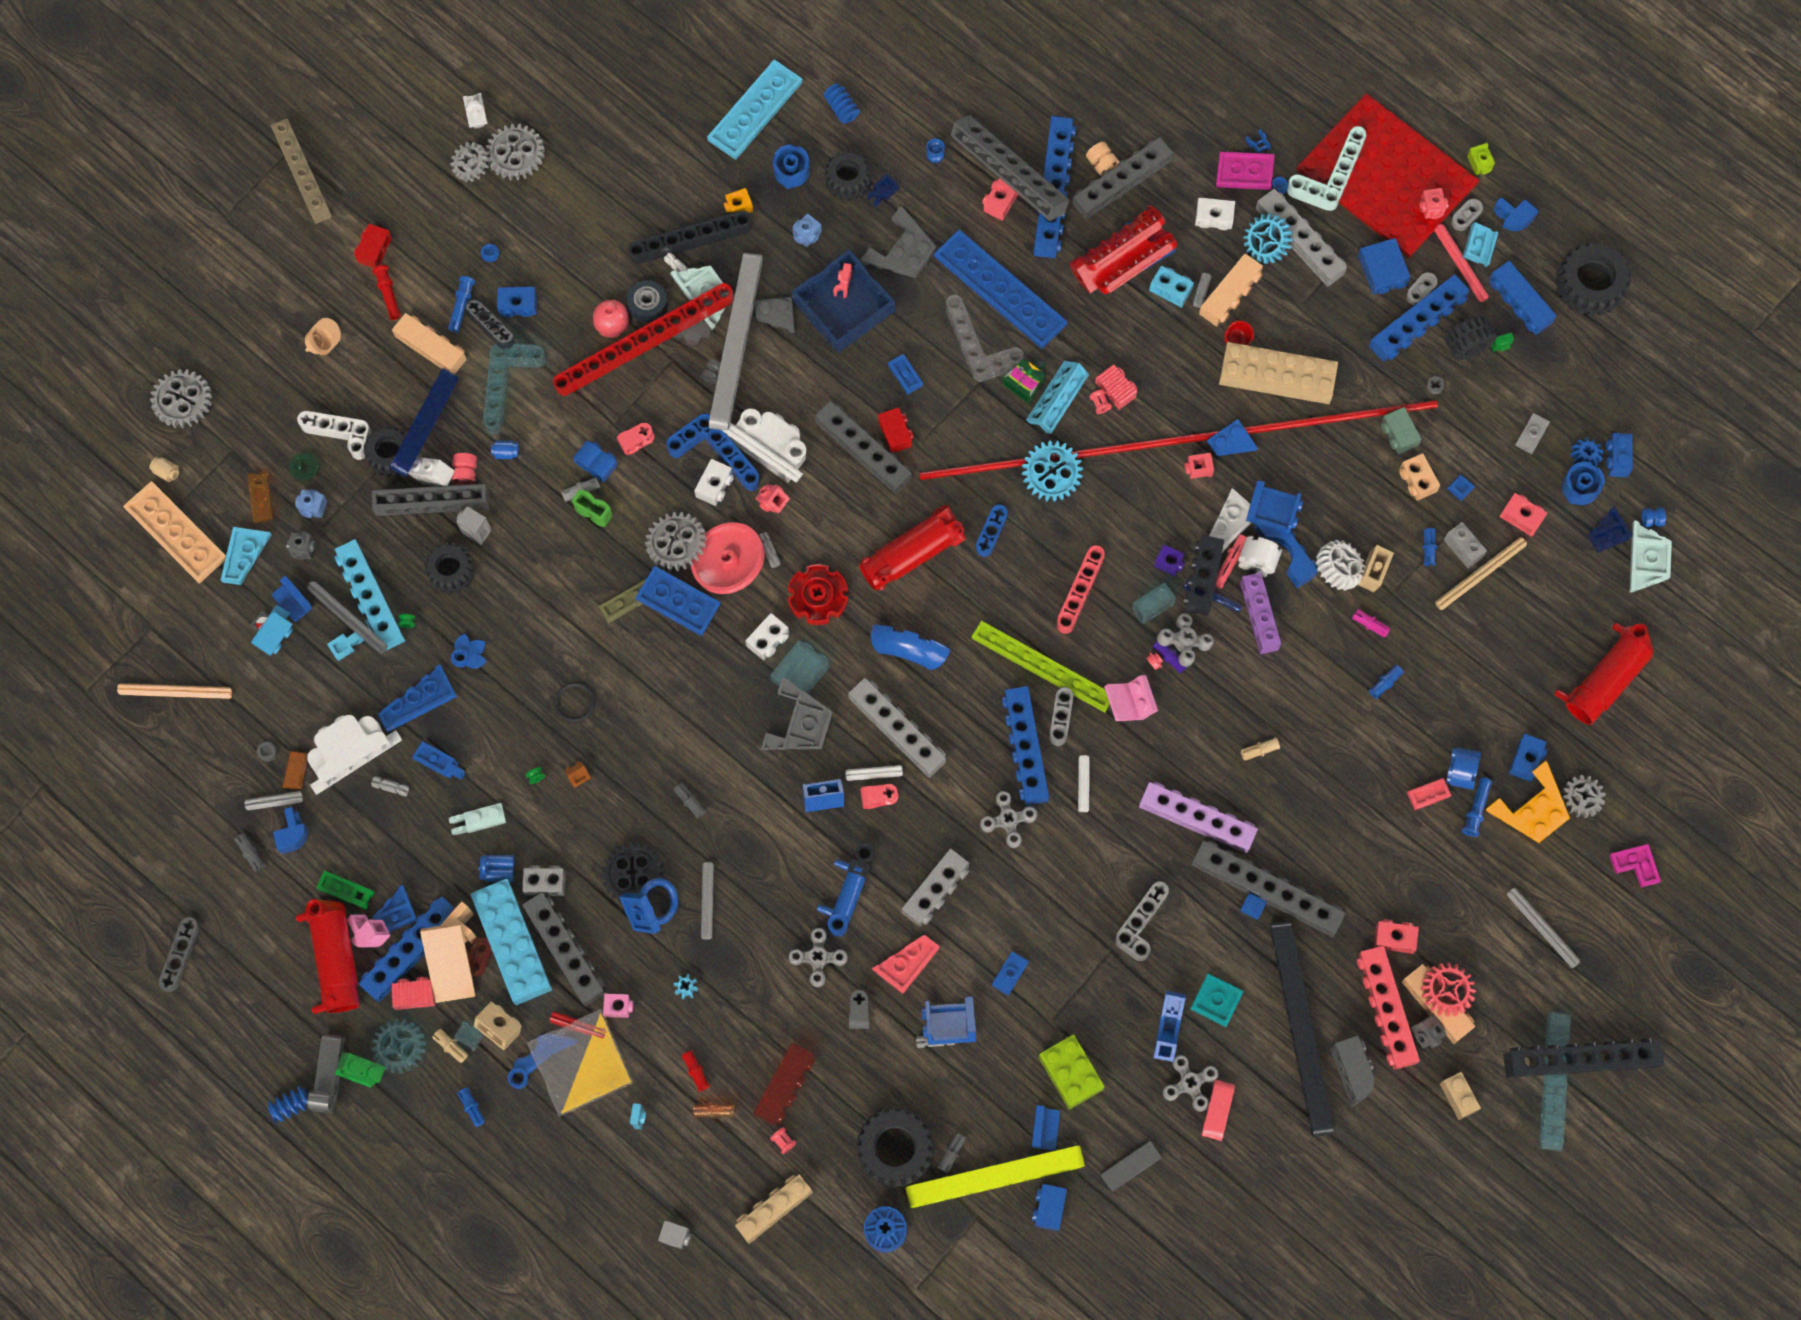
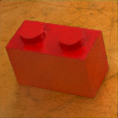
[354,224,392,268]
[878,407,914,453]

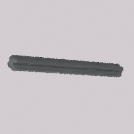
[307,581,388,654]

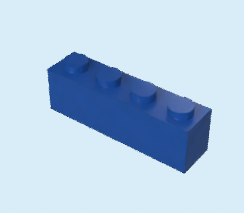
[1489,261,1556,335]

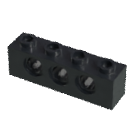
[1183,535,1225,616]

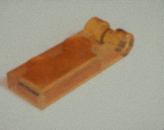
[247,470,273,523]

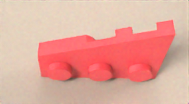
[872,935,940,994]

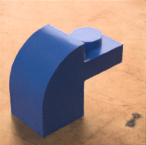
[1493,197,1539,231]
[273,807,308,854]

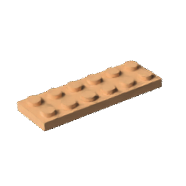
[123,481,226,584]

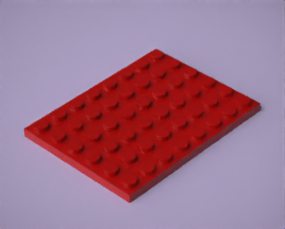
[1296,93,1480,258]

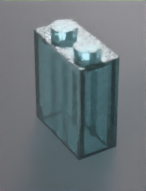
[770,640,829,694]

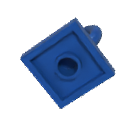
[619,878,678,934]

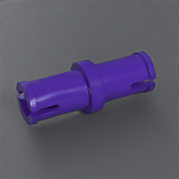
[1153,641,1187,674]

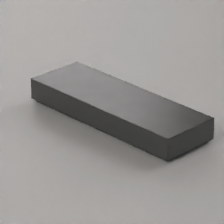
[1100,1141,1162,1192]

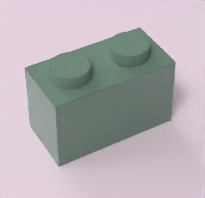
[1381,407,1421,454]

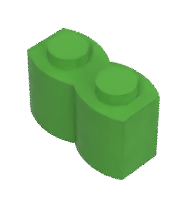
[572,490,613,527]

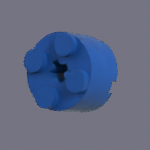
[773,145,810,189]
[1562,462,1605,505]
[1447,747,1481,790]

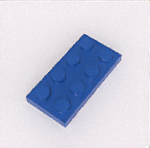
[635,566,721,636]

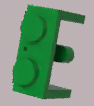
[334,1053,385,1088]

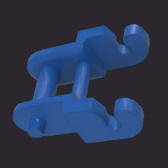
[1245,129,1271,153]

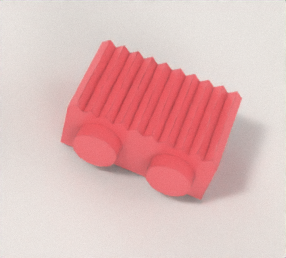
[1095,364,1137,410]
[392,977,435,1010]

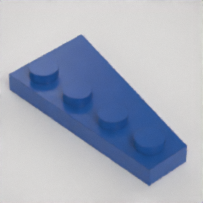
[378,664,457,732]

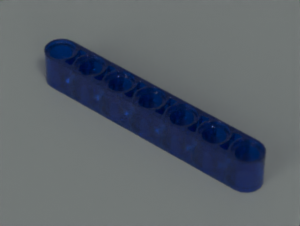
[389,368,459,477]

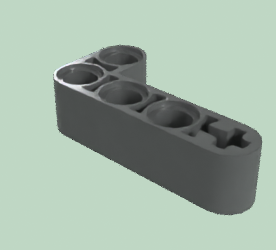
[308,1034,345,1113]

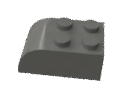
[1330,1036,1374,1106]

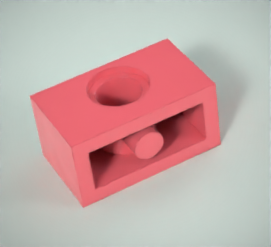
[982,178,1019,221]
[1500,493,1547,537]
[1374,919,1419,954]

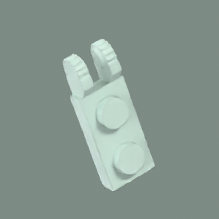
[449,803,506,835]

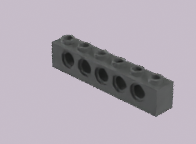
[1072,137,1173,220]
[815,401,912,495]
[372,484,489,516]
[522,892,605,1007]

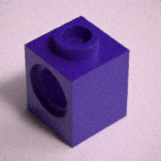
[1154,545,1185,576]

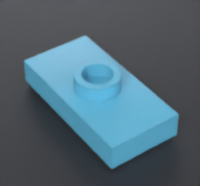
[630,1103,646,1130]

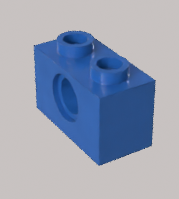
[497,287,537,317]
[1508,734,1548,782]

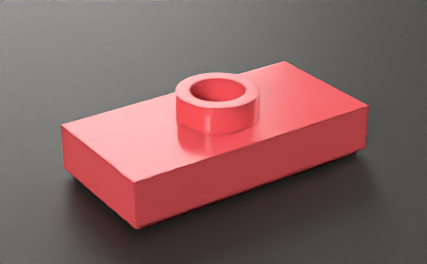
[1407,778,1451,810]

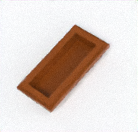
[282,750,309,790]

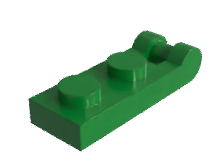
[316,870,375,910]

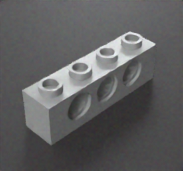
[902,849,970,927]

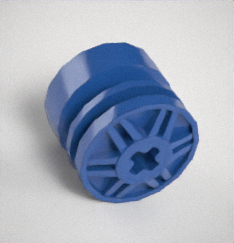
[864,1206,907,1253]

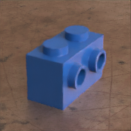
[1606,433,1633,477]

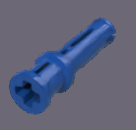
[448,276,476,333]
[1462,778,1492,837]

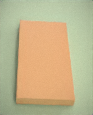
[420,923,475,1003]

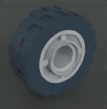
[626,280,668,323]

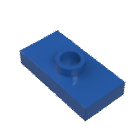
[992,952,1029,996]

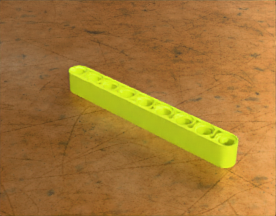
[905,1146,1085,1208]

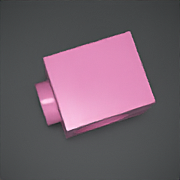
[603,994,633,1018]

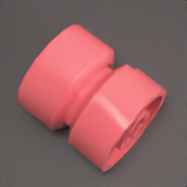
[451,453,477,486]

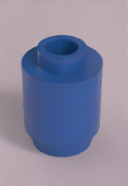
[491,440,519,459]

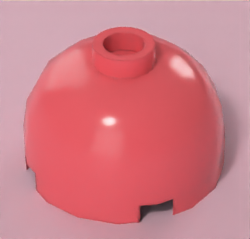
[593,299,630,338]

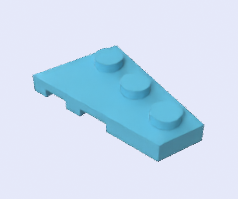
[221,527,272,585]

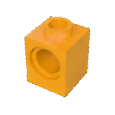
[724,188,753,214]

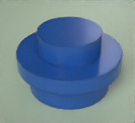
[1271,177,1288,194]
[481,244,499,262]

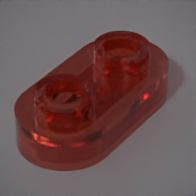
[468,937,492,977]

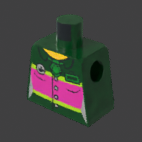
[1002,358,1046,405]

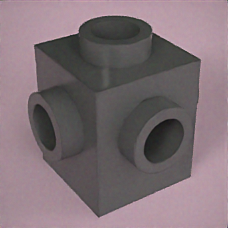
[286,531,316,560]
[1410,1014,1447,1049]

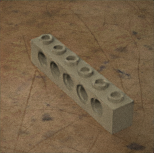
[271,119,332,224]

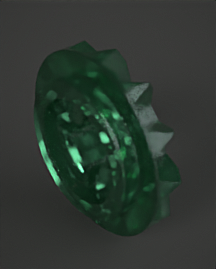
[289,452,319,482]

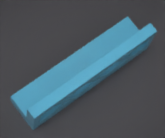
[1026,361,1089,434]

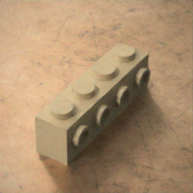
[735,1174,813,1244]

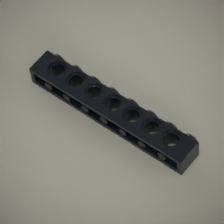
[1503,1038,1665,1078]

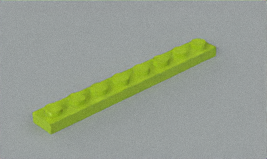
[972,621,1110,713]

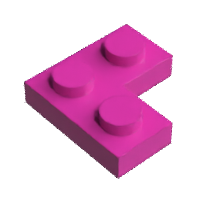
[1609,844,1661,888]

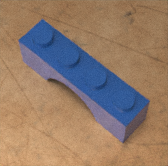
[1254,524,1318,588]

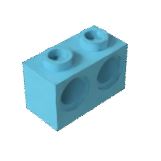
[1149,266,1194,308]

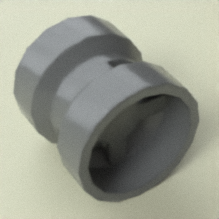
[701,359,721,384]

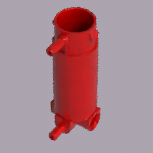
[859,505,966,591]
[1555,623,1654,725]
[296,899,360,1014]

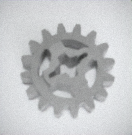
[450,142,490,182]
[1562,775,1606,818]

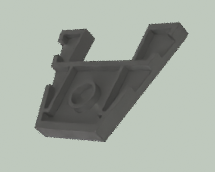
[860,206,936,278]
[761,677,833,750]

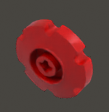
[788,564,848,625]

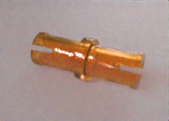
[693,1103,735,1119]

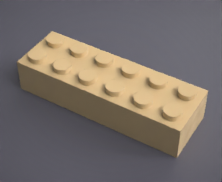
[1219,342,1338,404]

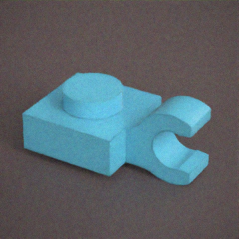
[327,632,364,661]

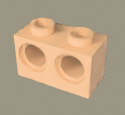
[1399,453,1440,501]

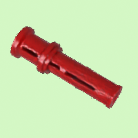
[372,265,401,320]

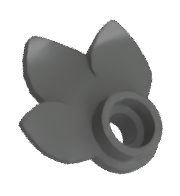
[674,312,710,348]

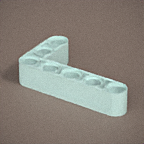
[1287,126,1366,211]

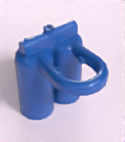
[478,855,515,882]

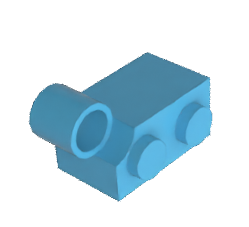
[251,605,293,656]

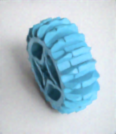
[1243,213,1293,264]

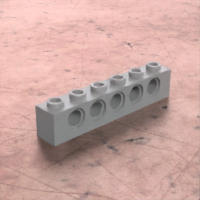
[1256,189,1347,287]
[848,678,946,778]

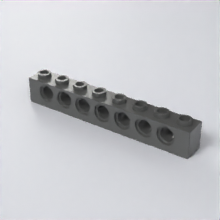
[951,115,1069,221]
[1192,841,1346,937]

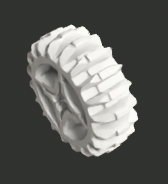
[1315,540,1366,591]

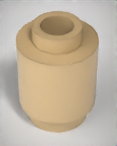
[150,457,179,482]

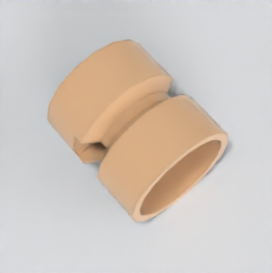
[1086,142,1119,177]

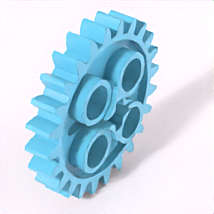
[1021,441,1083,502]

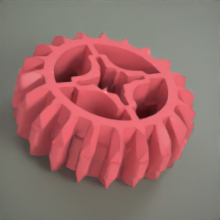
[1420,963,1476,1017]

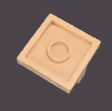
[440,902,478,944]

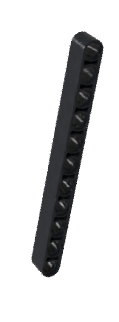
[1270,920,1333,1137]

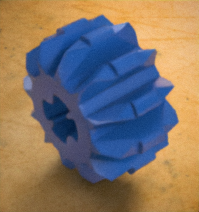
[1570,437,1604,467]

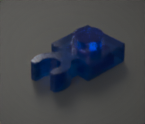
[867,174,899,207]

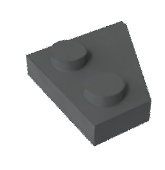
[755,297,795,333]

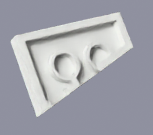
[1209,488,1251,552]

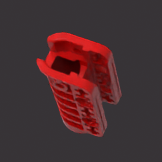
[1069,205,1178,294]

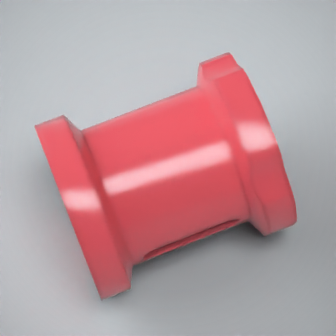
[1089,389,1112,414]
[770,1127,796,1154]

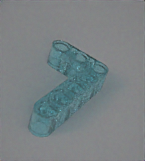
[483,344,546,435]

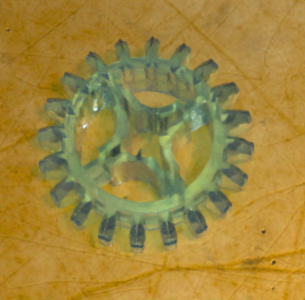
[371,1019,426,1074]

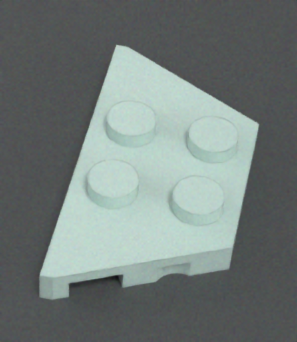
[671,266,729,331]
[1629,521,1672,592]

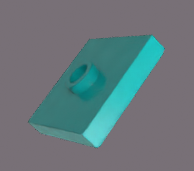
[1190,973,1244,1027]

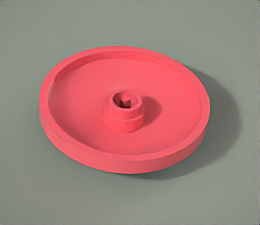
[691,522,765,594]

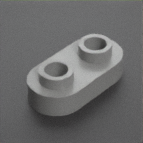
[1451,199,1483,231]
[1406,273,1437,305]

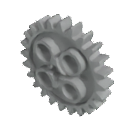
[486,124,545,180]
[150,369,212,428]
[645,512,707,571]

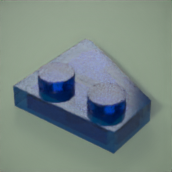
[1588,506,1633,553]

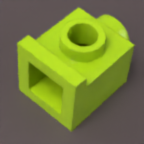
[1467,143,1495,175]

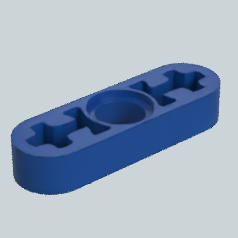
[976,505,1008,557]

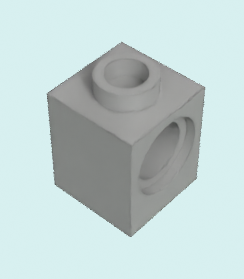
[658,1221,691,1250]

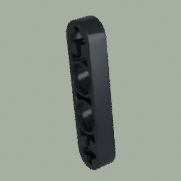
[466,300,514,349]

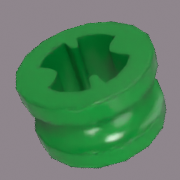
[398,614,415,628]
[526,767,545,784]

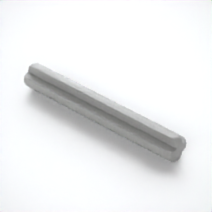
[701,862,714,940]

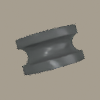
[1427,376,1444,395]

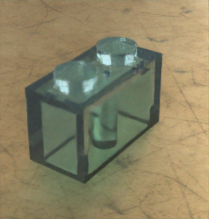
[1132,583,1176,625]

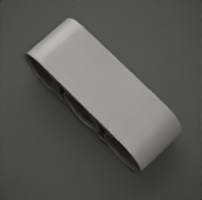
[1050,688,1073,746]

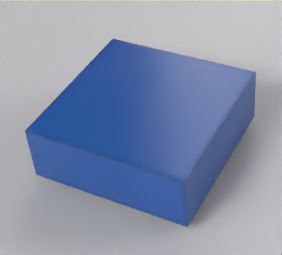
[1447,474,1475,501]
[1240,893,1267,920]

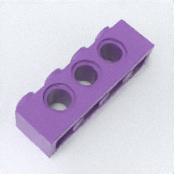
[1240,573,1281,654]

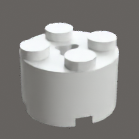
[1238,536,1282,577]

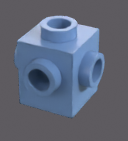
[793,213,822,247]
[295,489,327,518]

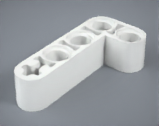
[297,411,371,460]

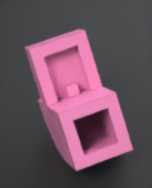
[347,915,391,947]

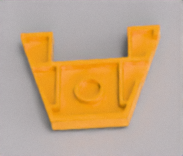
[1486,761,1570,843]

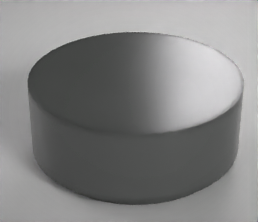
[257,742,277,762]

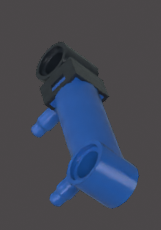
[817,843,875,937]

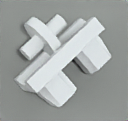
[463,93,487,128]

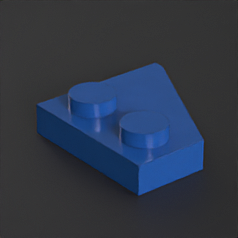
[1206,419,1258,456]
[373,885,417,933]

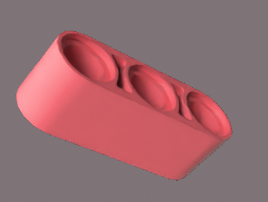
[1202,1080,1235,1141]

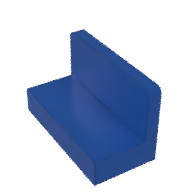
[272,576,313,622]
[1032,1105,1060,1151]

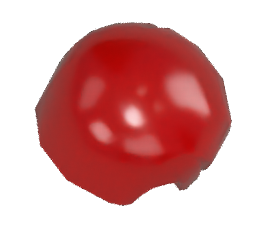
[1224,321,1254,346]

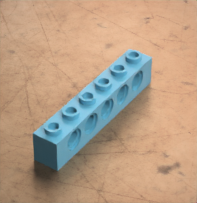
[334,539,405,650]

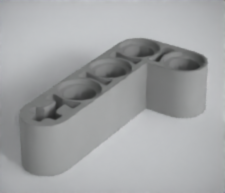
[1115,882,1169,961]

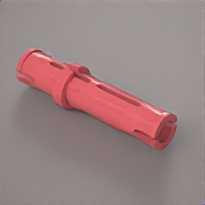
[1215,534,1247,589]

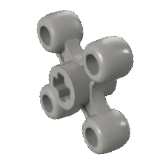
[1157,613,1214,667]
[980,791,1037,848]
[788,928,848,987]
[1163,1055,1218,1112]

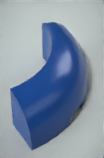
[871,625,950,670]

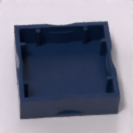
[791,249,895,354]

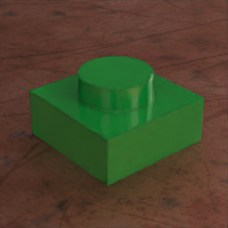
[1491,333,1514,352]

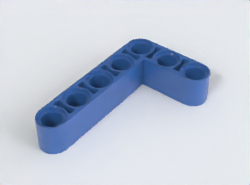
[666,414,760,491]

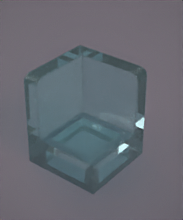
[454,1021,484,1051]

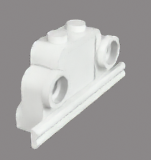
[722,409,806,483]
[308,715,402,795]

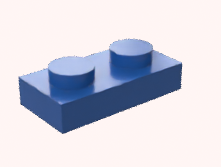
[888,354,923,395]

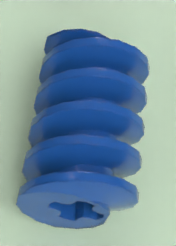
[823,84,860,124]
[267,1085,309,1125]

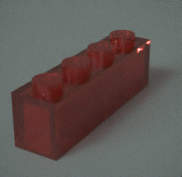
[753,1043,815,1127]

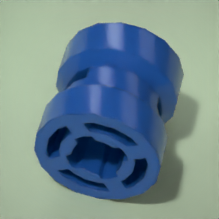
[927,139,944,163]
[1642,507,1666,527]

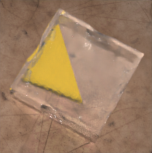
[527,1009,634,1117]

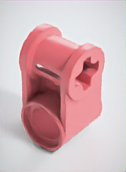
[617,423,655,455]
[860,784,898,809]

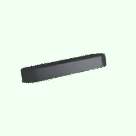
[159,917,200,992]

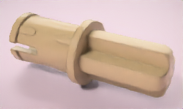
[1241,737,1280,760]
[432,1029,468,1063]

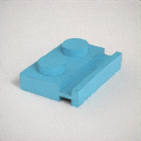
[1463,222,1498,267]

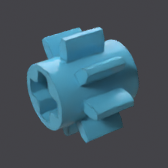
[673,974,698,1000]

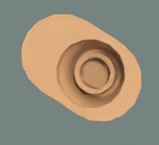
[305,318,341,355]

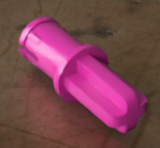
[1352,609,1390,637]

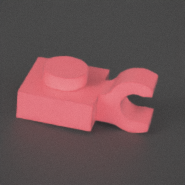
[833,263,852,298]

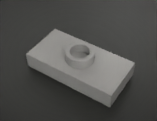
[1515,413,1550,454]

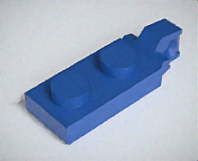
[412,741,466,780]

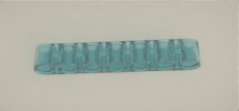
[1540,1011,1571,1151]

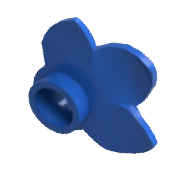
[451,634,487,669]

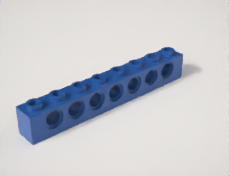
[1034,116,1076,258]

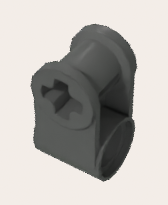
[849,990,869,1029]

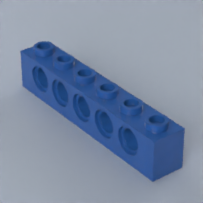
[1369,274,1470,362]
[1002,686,1049,806]
[359,897,455,1003]

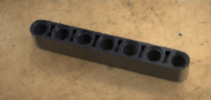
[628,211,752,264]

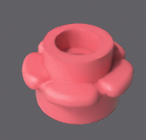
[1146,652,1163,670]

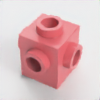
[1420,188,1448,219]
[755,484,790,513]

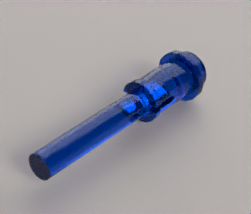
[1183,579,1242,613]

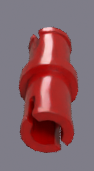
[681,1050,710,1092]

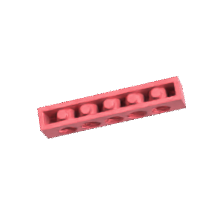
[1357,946,1420,1070]

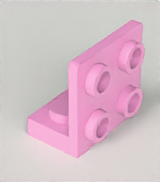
[1104,675,1158,721]

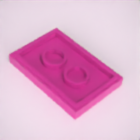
[1216,152,1275,190]

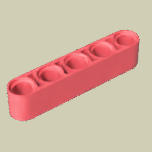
[1057,546,1105,634]

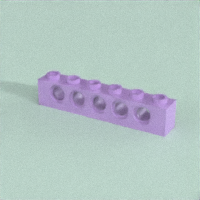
[1139,782,1258,854]

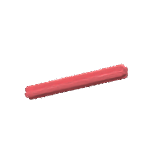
[1434,224,1489,302]

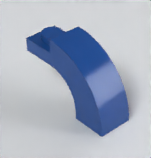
[1154,991,1186,1062]

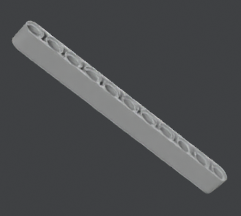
[709,253,763,431]

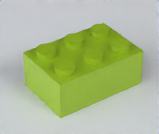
[1038,1035,1105,1110]

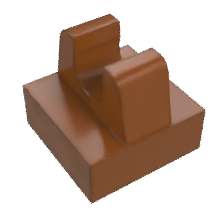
[564,761,591,788]

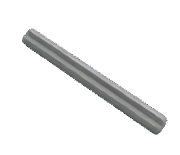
[1507,888,1580,968]

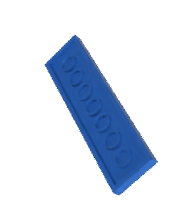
[934,230,1067,349]

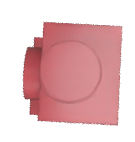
[1184,453,1214,479]

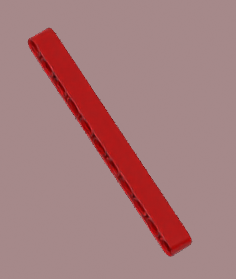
[553,283,734,396]

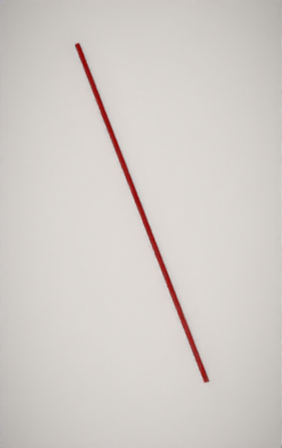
[919,400,1438,480]

